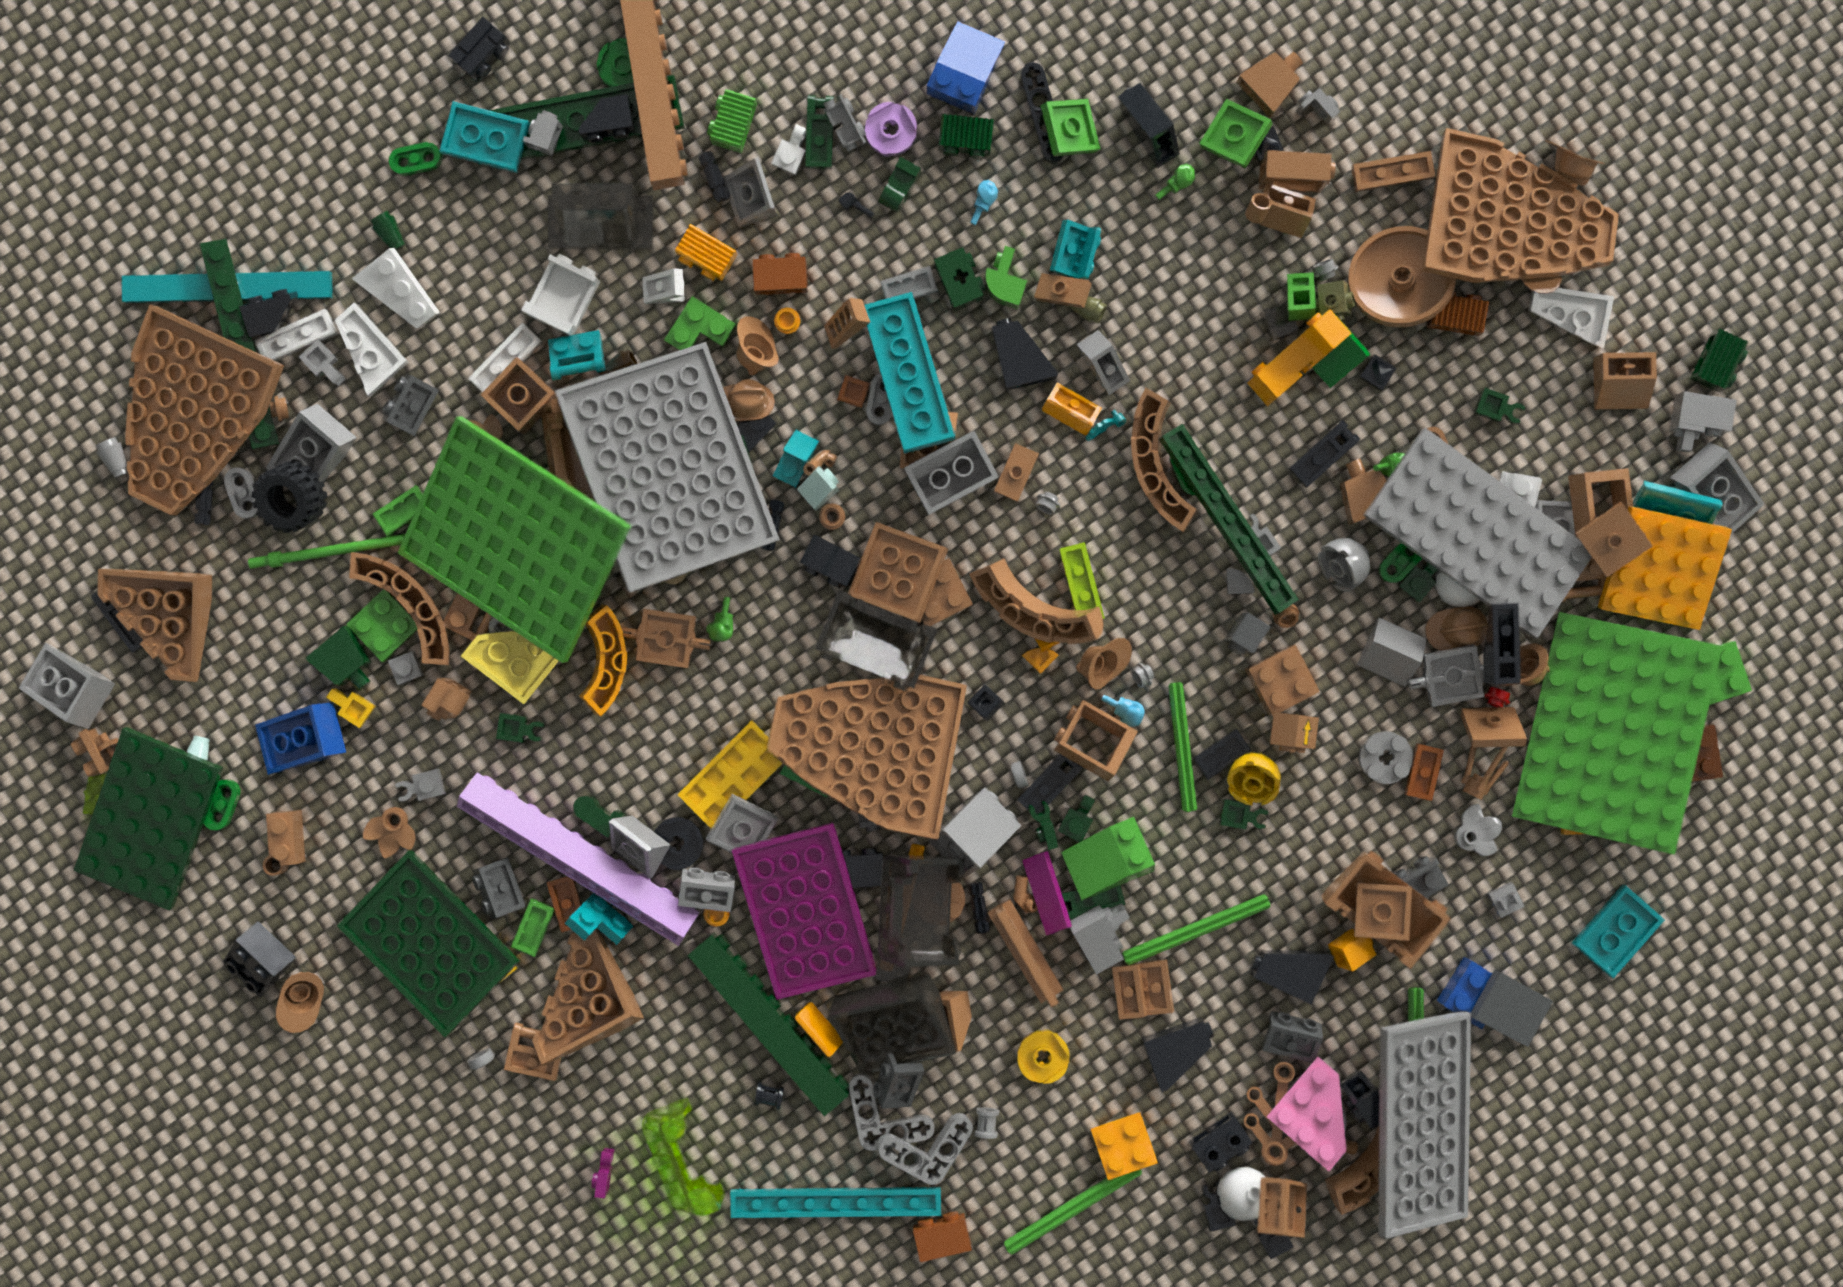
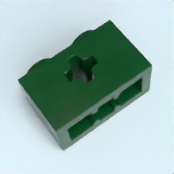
[934,247,986,312]

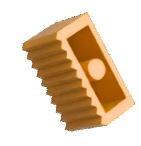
[675,224,738,282]

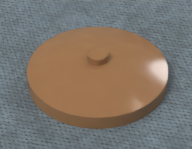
[1348,226,1457,327]

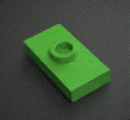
[372,485,423,536]
[511,898,555,957]

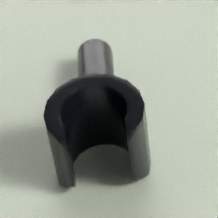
[839,192,875,219]

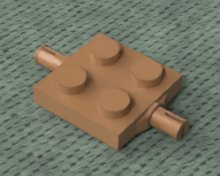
[622,609,711,668]

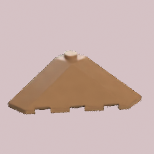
[98,569,212,682]
[532,928,644,1065]

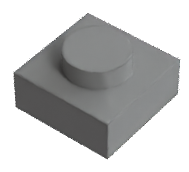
[388,651,424,685]

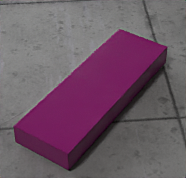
[1022,851,1072,936]

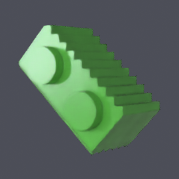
[707,89,757,153]

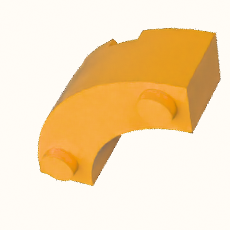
[1247,310,1351,406]
[579,605,627,717]

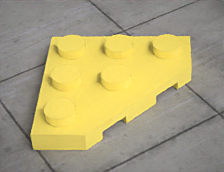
[461,630,559,704]

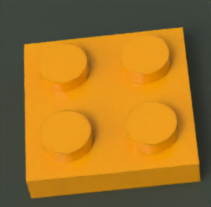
[1091,1112,1158,1181]

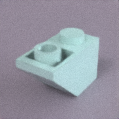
[797,466,839,511]

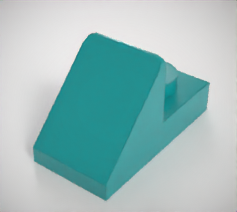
[773,430,819,488]

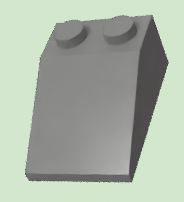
[266,404,357,482]
[1670,442,1765,534]
[19,643,115,729]

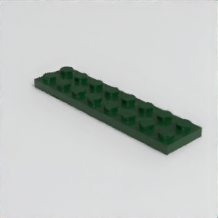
[478,75,685,168]

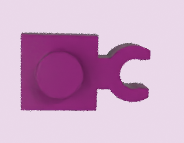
[591,1148,615,1199]

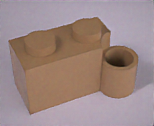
[1245,183,1316,238]
[421,678,472,721]
[263,810,305,876]

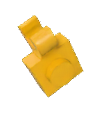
[326,688,376,728]

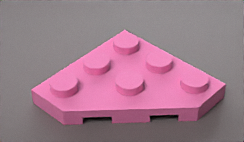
[1267,1056,1346,1171]

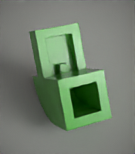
[985,246,1027,310]
[1287,272,1316,321]

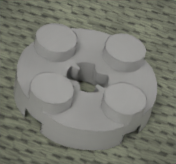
[1358,731,1413,784]

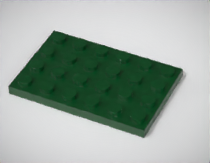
[73,727,224,911]
[337,850,520,1038]

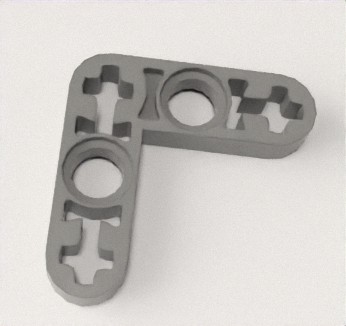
[849,1073,934,1151]
[876,1113,973,1185]

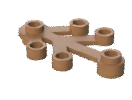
[1244,1061,1296,1166]

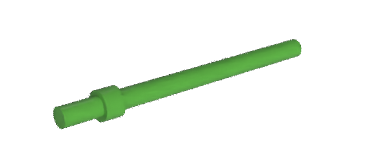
[248,534,405,569]

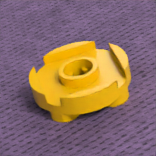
[1017,1029,1069,1084]

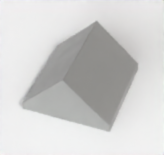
[723,158,777,227]
[1357,617,1427,687]
[609,816,671,879]

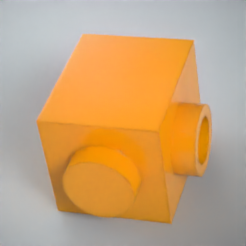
[1328,929,1376,972]

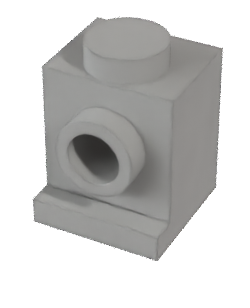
[523,111,563,156]

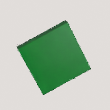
[1312,314,1370,389]

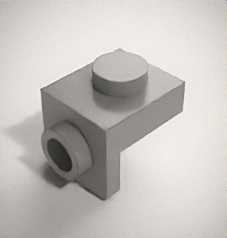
[1296,88,1340,125]

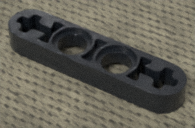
[1021,62,1065,164]

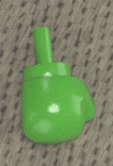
[1155,164,1195,200]
[1373,452,1405,478]
[706,597,733,642]

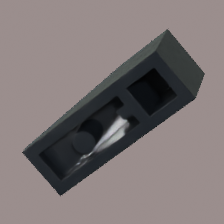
[1483,603,1521,685]

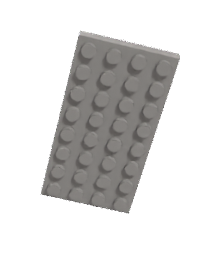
[1363,428,1592,639]
[1379,1011,1471,1239]

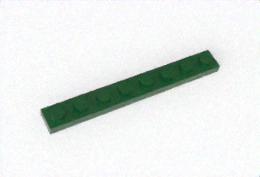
[199,239,279,450]
[1159,424,1299,615]

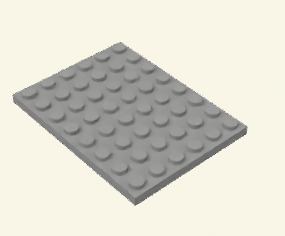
[555,342,780,593]

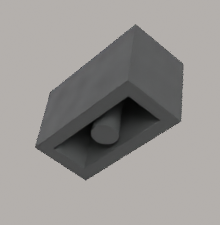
[1224,612,1271,656]

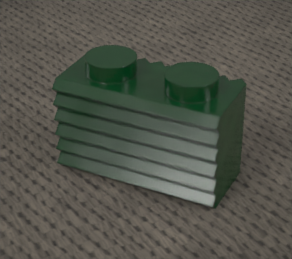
[938,114,994,159]
[1690,328,1748,392]

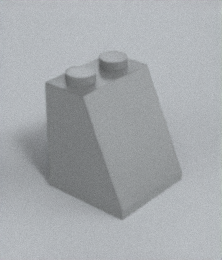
[928,788,1021,878]

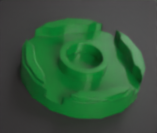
[596,38,634,87]

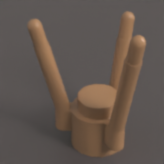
[1461,745,1509,800]

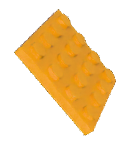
[1597,506,1732,630]

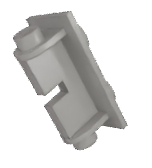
[824,94,866,151]

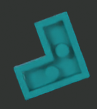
[564,893,634,945]

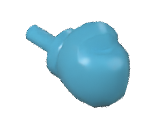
[970,180,998,225]
[1101,695,1145,727]

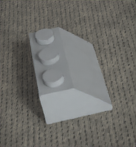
[904,431,999,515]

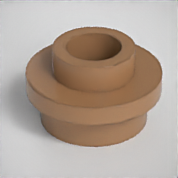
[270,396,289,422]
[819,503,845,530]
[1273,604,1299,628]

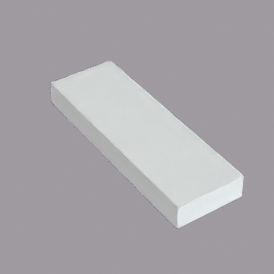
[254,309,338,361]
[468,323,542,392]

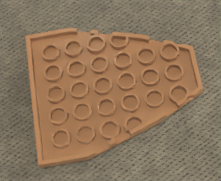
[1422,128,1619,283]
[125,304,284,515]
[766,674,967,840]

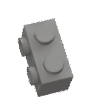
[678,868,735,912]

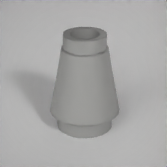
[95,437,128,478]

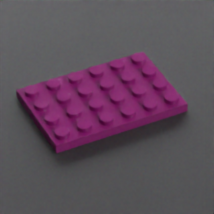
[732,822,877,1000]

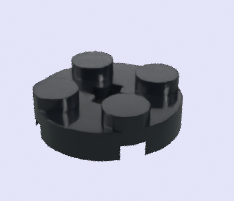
[654,817,704,870]

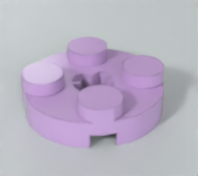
[865,102,917,157]

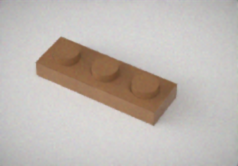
[1351,151,1435,192]

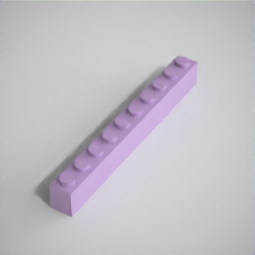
[457,773,700,946]

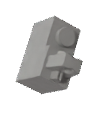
[1669,391,1737,452]
[1070,903,1130,975]

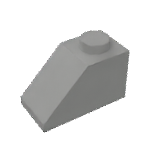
[1077,330,1130,395]

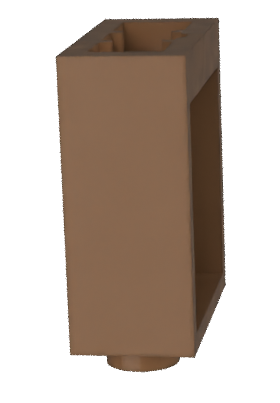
[1258,150,1335,192]
[1568,468,1633,538]
[1054,700,1138,781]
[1258,1177,1307,1238]

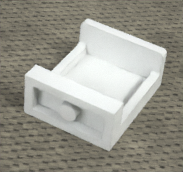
[521,254,600,336]

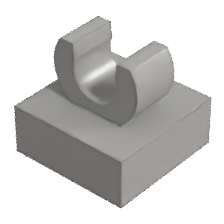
[1487,882,1525,918]

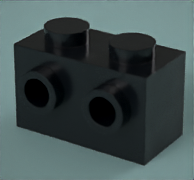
[1340,1071,1380,1129]
[1188,1112,1253,1173]

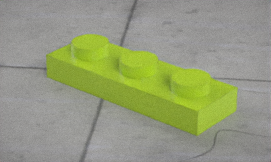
[1059,542,1105,619]

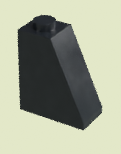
[1118,83,1180,168]
[991,318,1058,391]
[1249,950,1334,1005]
[1141,1017,1214,1092]

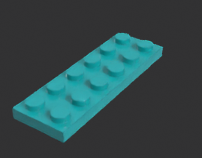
[864,292,955,454]

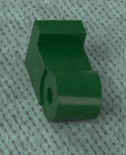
[878,157,921,213]
[573,796,627,838]

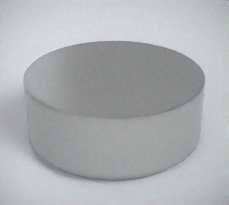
[1011,761,1029,788]
[467,1048,495,1070]

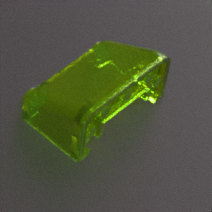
[641,1097,725,1216]

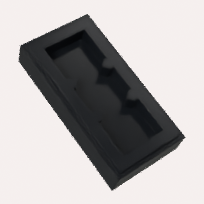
[1193,729,1252,780]

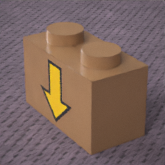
[1270,712,1319,753]

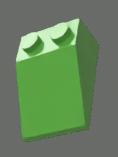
[1061,817,1155,901]

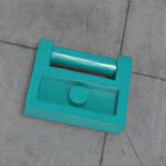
[548,330,605,381]

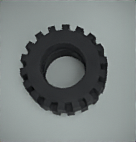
[251,461,327,533]

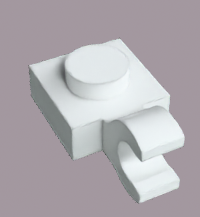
[771,125,806,176]

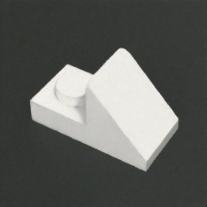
[642,269,685,304]

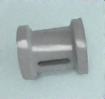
[974,1107,999,1139]

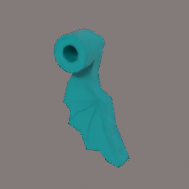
[1086,410,1127,442]

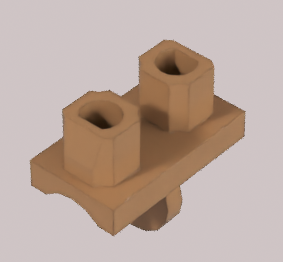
[71,728,118,777]

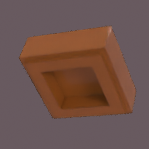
[837,375,870,409]

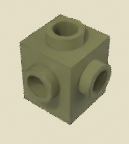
[1315,280,1355,321]

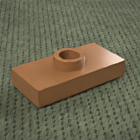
[1034,273,1092,308]
[994,443,1039,502]

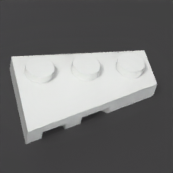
[352,248,440,329]
[1528,288,1614,349]
[335,303,409,397]

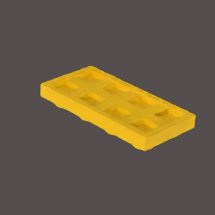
[677,720,783,828]

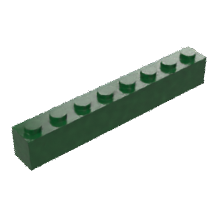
[687,932,850,1117]

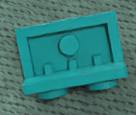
[1049,219,1101,279]

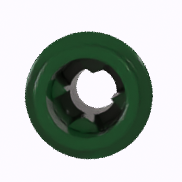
[370,211,406,251]

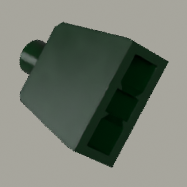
[305,626,371,691]

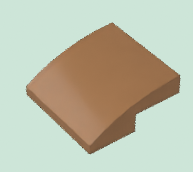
[1112,959,1174,1020]

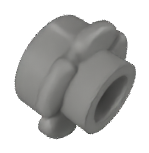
[1313,259,1338,281]
[1035,492,1060,515]
[1131,663,1154,688]

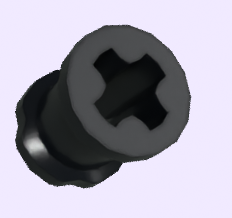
[754,1082,784,1110]

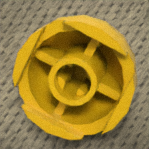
[1227,752,1281,806]

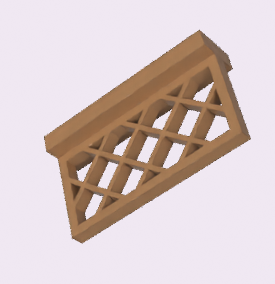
[988,899,1063,1007]

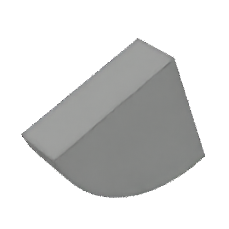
[1226,568,1255,595]

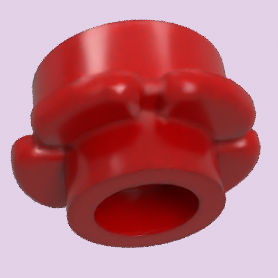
[1484,687,1510,708]

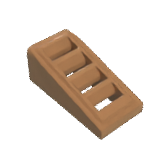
[824,298,871,349]

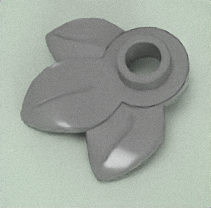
[1454,804,1502,856]

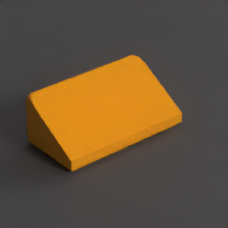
[1042,382,1102,435]
[795,1002,844,1057]

